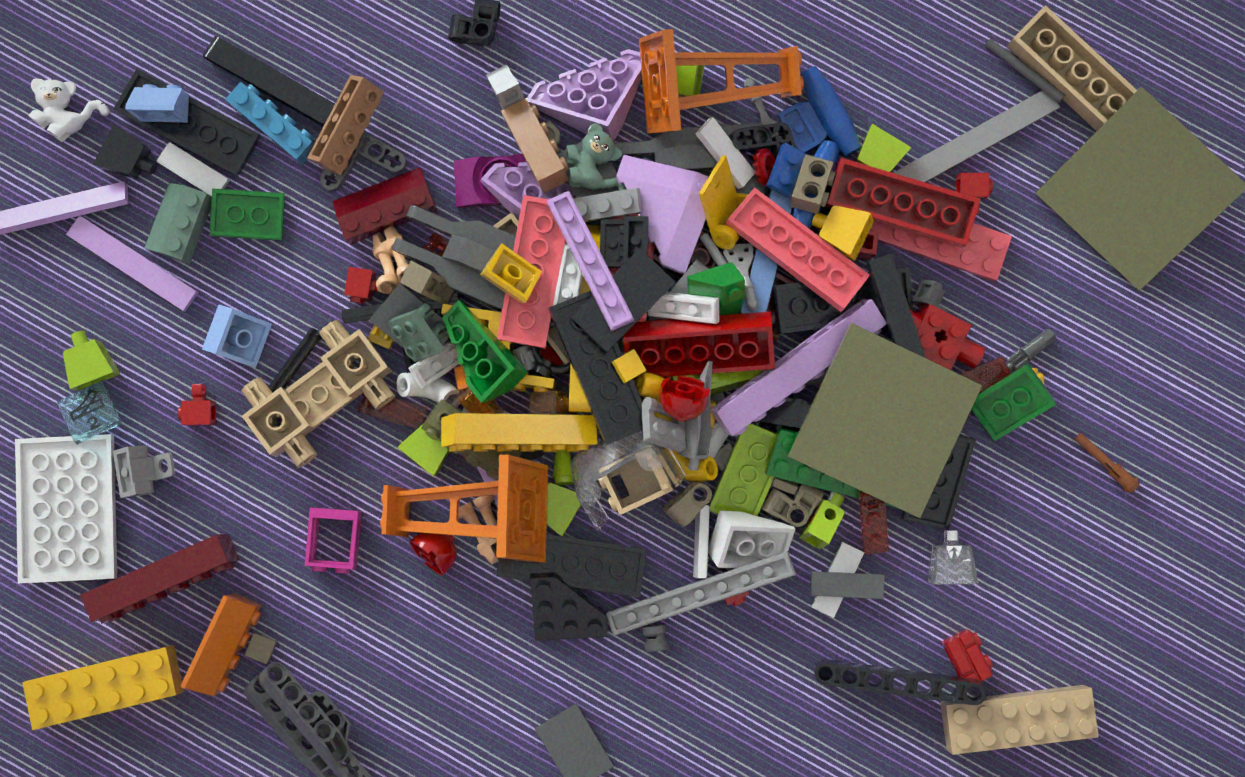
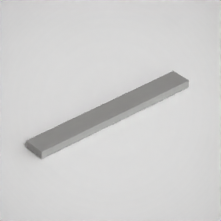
[893,90,1060,182]
[606,551,796,636]

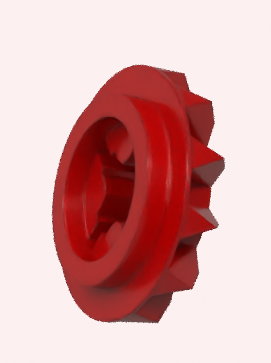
[752,148,776,187]

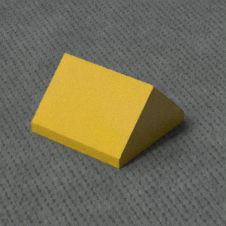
[480,243,542,303]

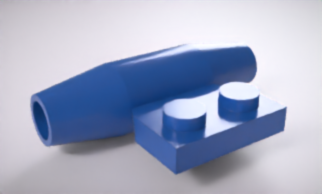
[778,66,862,157]
[766,141,839,229]

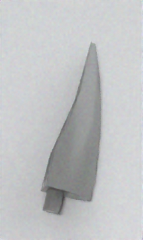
[677,361,713,471]

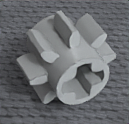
[512,345,536,371]

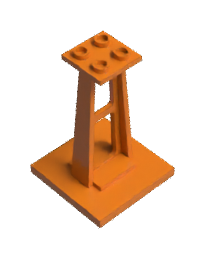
[639,29,804,134]
[380,455,548,563]

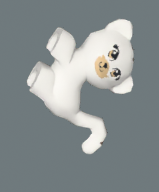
[29,78,110,142]

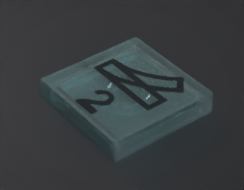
[57,381,122,445]

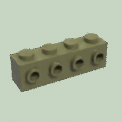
[421,399,522,480]

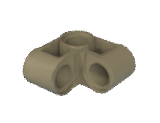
[662,482,712,527]
[761,484,825,527]

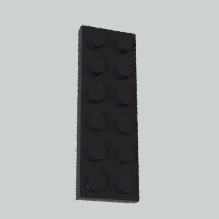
[113,69,261,177]
[773,267,914,334]
[548,291,643,445]
[496,534,647,597]

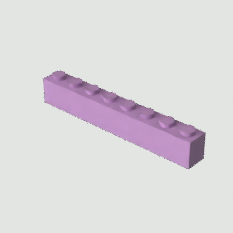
[710,299,887,436]

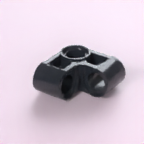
[448,0,501,46]

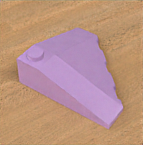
[527,49,642,141]
[616,155,708,275]
[480,162,576,221]

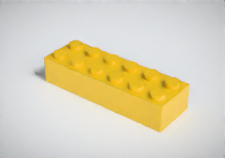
[441,413,597,452]
[22,645,184,730]

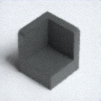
[912,279,948,312]

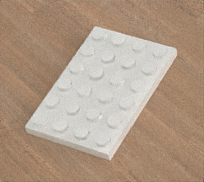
[15,434,117,583]

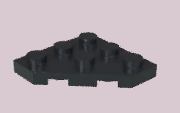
[530,572,607,641]

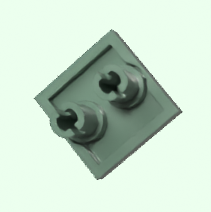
[387,303,448,362]

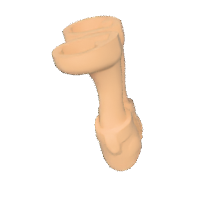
[373,226,409,294]
[458,495,498,565]

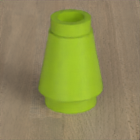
[552,450,576,486]

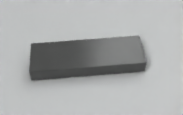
[810,571,885,599]

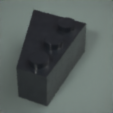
[751,398,812,432]

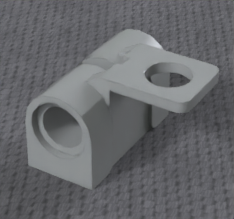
[113,445,175,498]

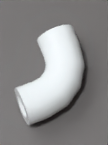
[396,373,462,408]

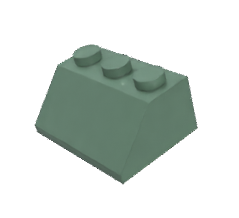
[144,183,212,265]

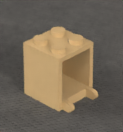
[598,445,674,515]

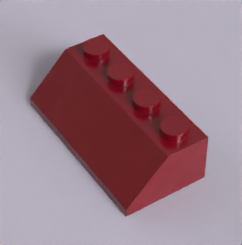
[333,167,438,245]

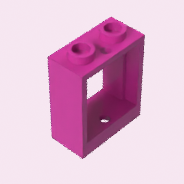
[305,507,362,573]

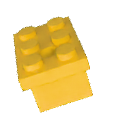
[441,304,556,395]

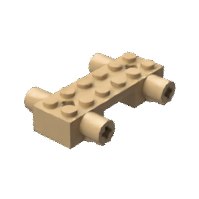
[241,320,395,468]

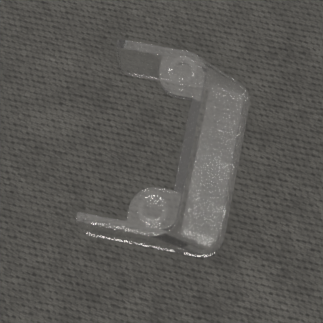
[570,430,686,530]

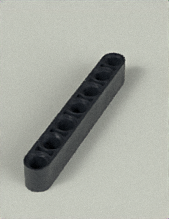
[203,36,335,127]
[814,659,986,705]

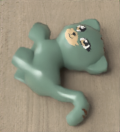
[566,123,626,191]

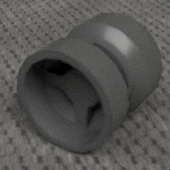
[642,624,669,652]

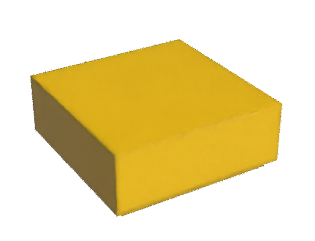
[612,349,647,383]

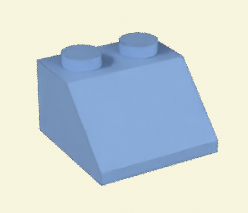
[126,84,189,123]
[202,305,272,368]

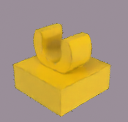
[368,325,394,350]

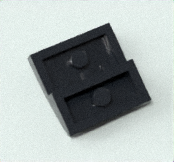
[600,216,649,269]

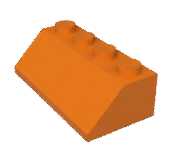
[180,593,261,696]

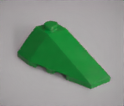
[687,262,745,315]
[442,300,529,404]

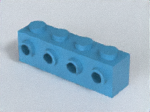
[225,82,314,166]

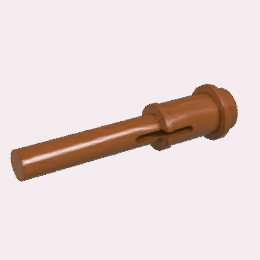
[1074,432,1140,493]

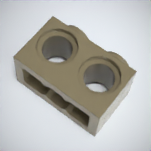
[790,154,836,214]
[400,261,454,304]

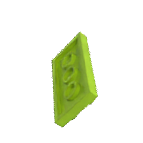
[709,423,777,516]

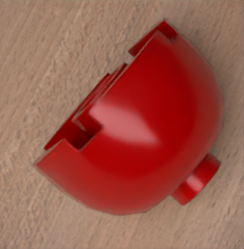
[659,376,710,422]
[409,533,457,576]

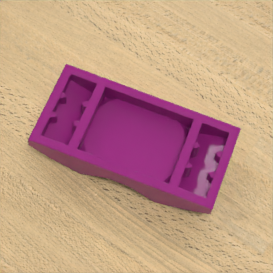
[454,154,526,208]

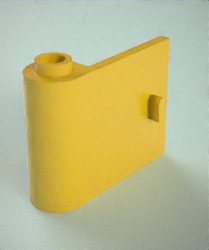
[699,155,748,250]

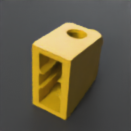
[812,206,874,261]

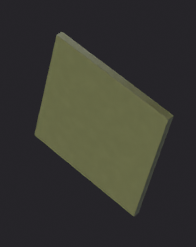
[1036,86,1245,291]
[788,323,982,518]

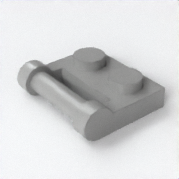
[642,397,686,452]

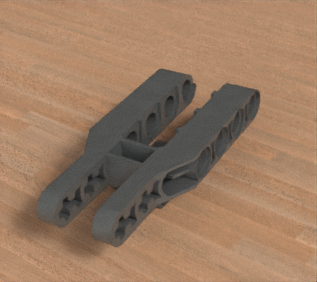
[615,124,769,196]
[391,205,516,311]
[244,662,372,777]

